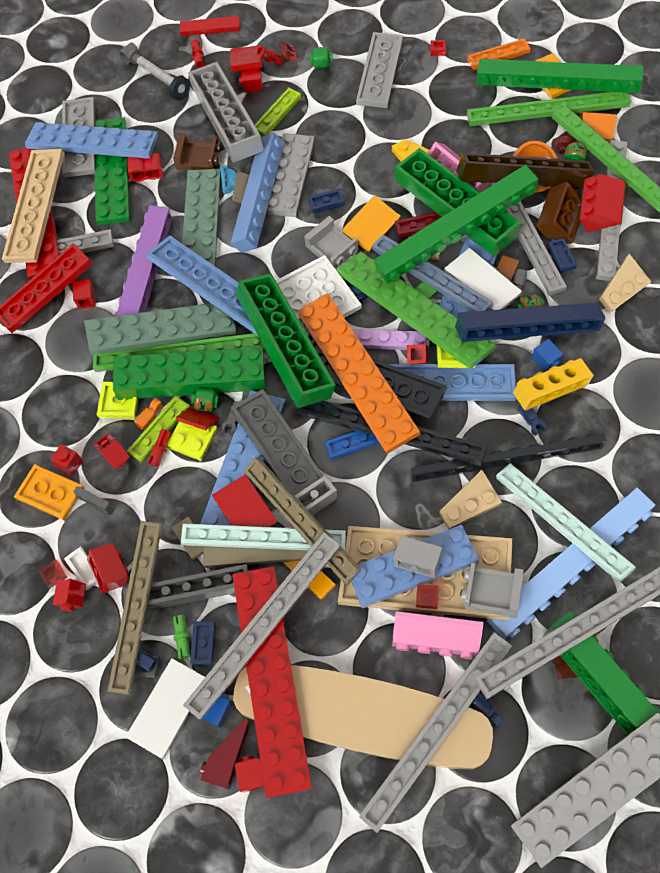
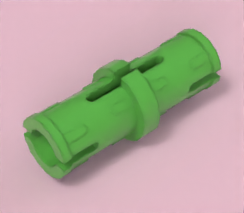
[173,615,191,660]

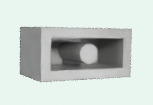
[295,475,338,516]
[393,536,442,579]

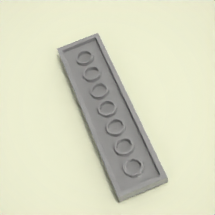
[511,712,660,868]

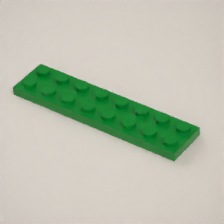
[94,117,131,226]

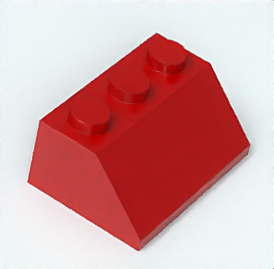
[580,174,626,232]

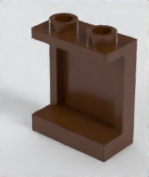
[173,133,222,170]

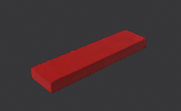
[180,16,240,36]

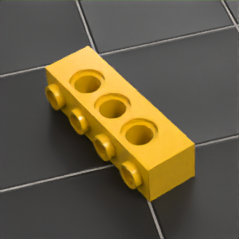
[513,358,594,411]

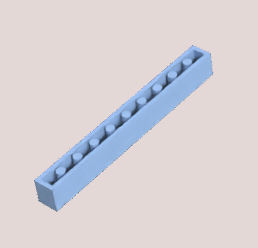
[487,488,655,640]

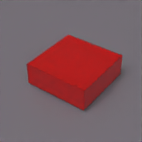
[430,40,446,56]

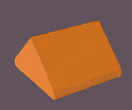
[580,112,617,142]

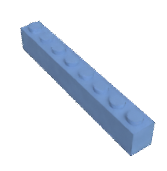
[230,132,284,253]

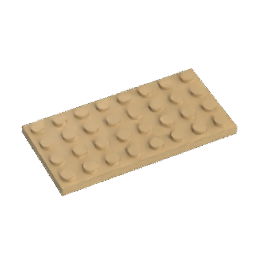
[338,526,512,620]

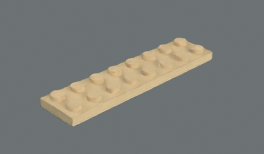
[2,149,65,263]

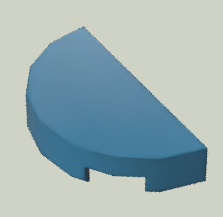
[220,166,237,195]

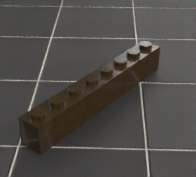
[456,153,595,189]

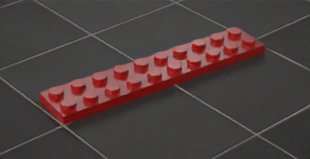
[8,147,60,280]
[232,567,312,798]

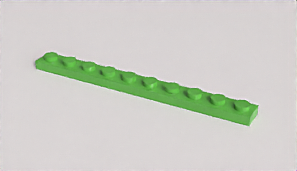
[467,92,631,126]
[551,105,660,212]
[93,333,266,372]

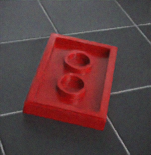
[230,45,262,72]
[212,474,278,527]

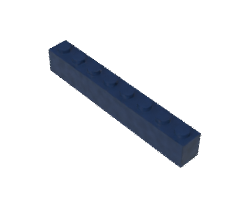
[455,303,606,342]

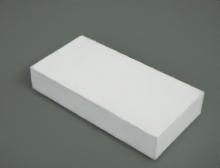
[64,546,97,590]

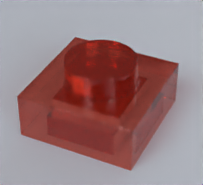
[278,41,298,61]
[551,133,574,155]
[38,560,68,588]
[416,584,439,609]

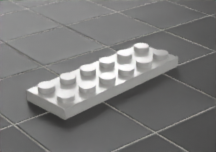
[356,32,403,108]
[62,97,95,178]
[266,133,315,217]

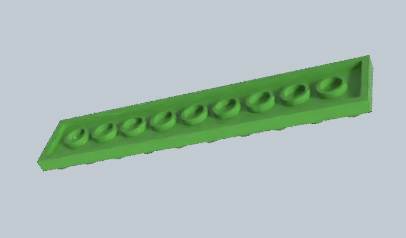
[336,252,496,369]

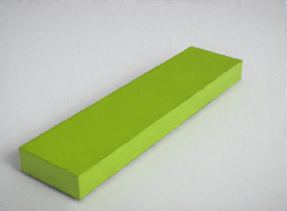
[255,88,302,137]
[127,396,190,464]

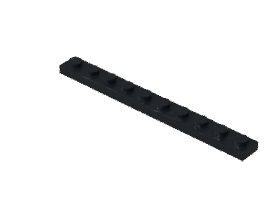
[298,401,487,466]
[410,433,606,482]

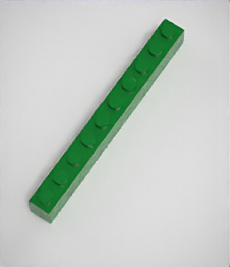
[477,59,643,93]
[374,164,538,284]

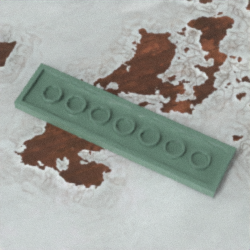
[180,169,221,283]
[84,303,236,355]

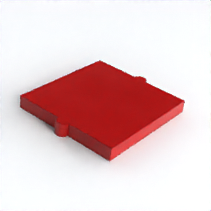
[176,407,219,431]

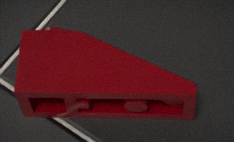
[200,719,251,790]

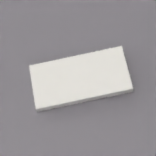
[444,248,522,310]
[126,659,205,759]

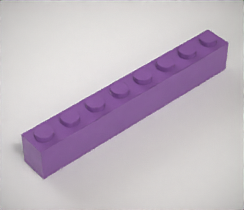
[114,205,172,316]

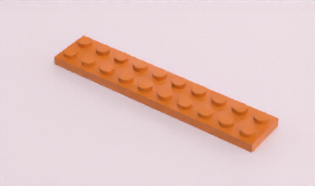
[297,293,420,454]

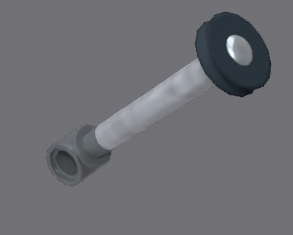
[119,42,190,100]

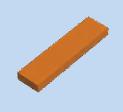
[467,38,531,70]

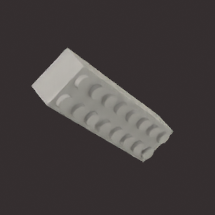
[188,62,264,163]

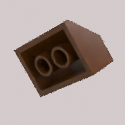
[536,182,582,244]

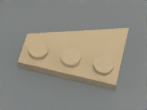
[599,254,651,313]
[439,470,502,530]

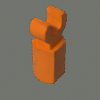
[134,398,164,431]

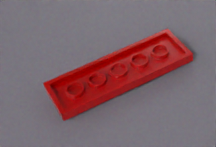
[0,243,93,333]

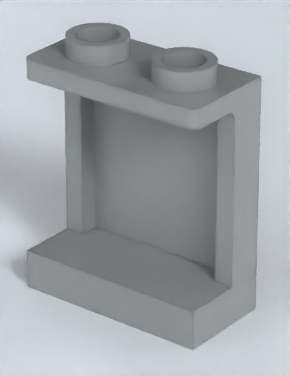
[304,216,359,269]
[461,562,524,618]

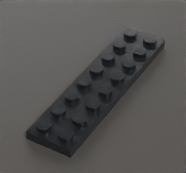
[311,339,447,422]

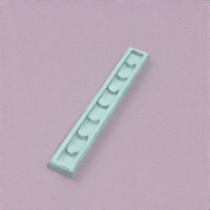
[496,463,636,583]
[181,524,345,551]

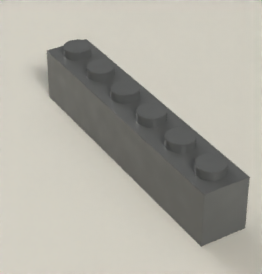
[123,564,250,611]

